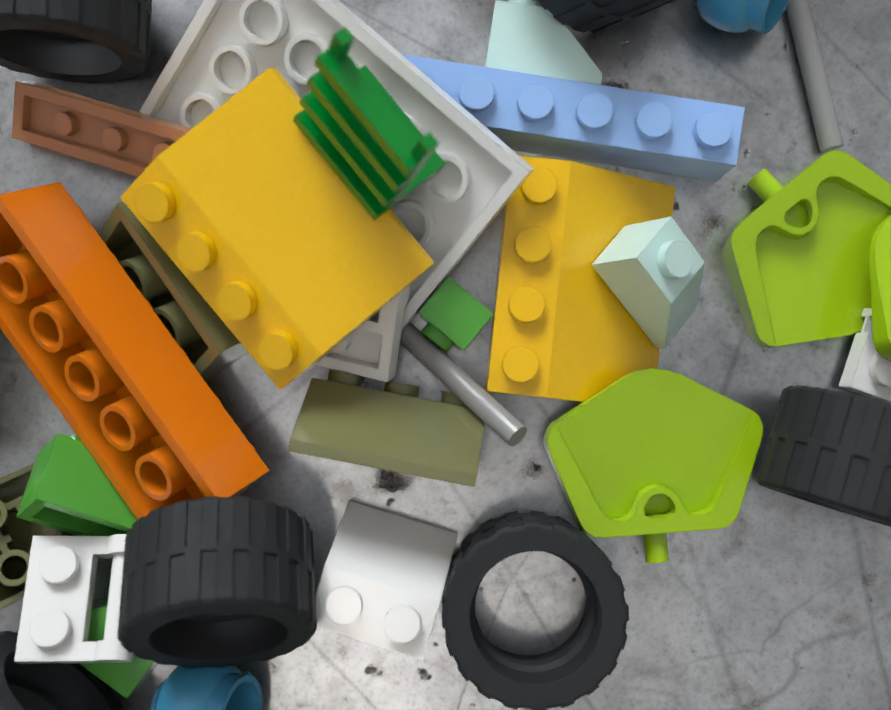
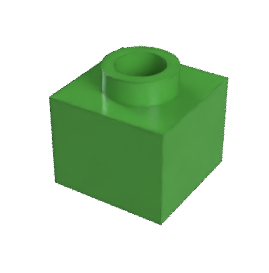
[418,276,494,353]

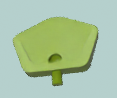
[721,150,891,348]
[543,368,763,563]

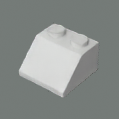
[316,500,457,660]

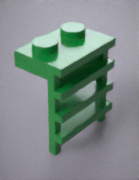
[293,27,445,221]

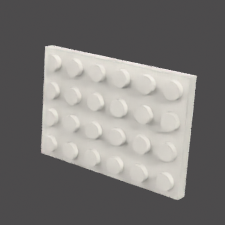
[139,0,534,331]

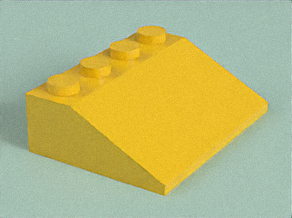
[120,67,435,390]
[485,155,675,402]

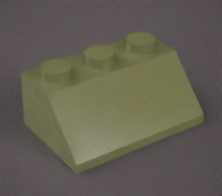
[99,202,248,382]
[288,369,485,487]

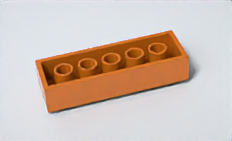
[0,182,270,520]

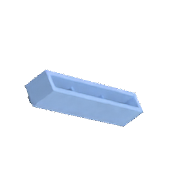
[402,54,745,182]

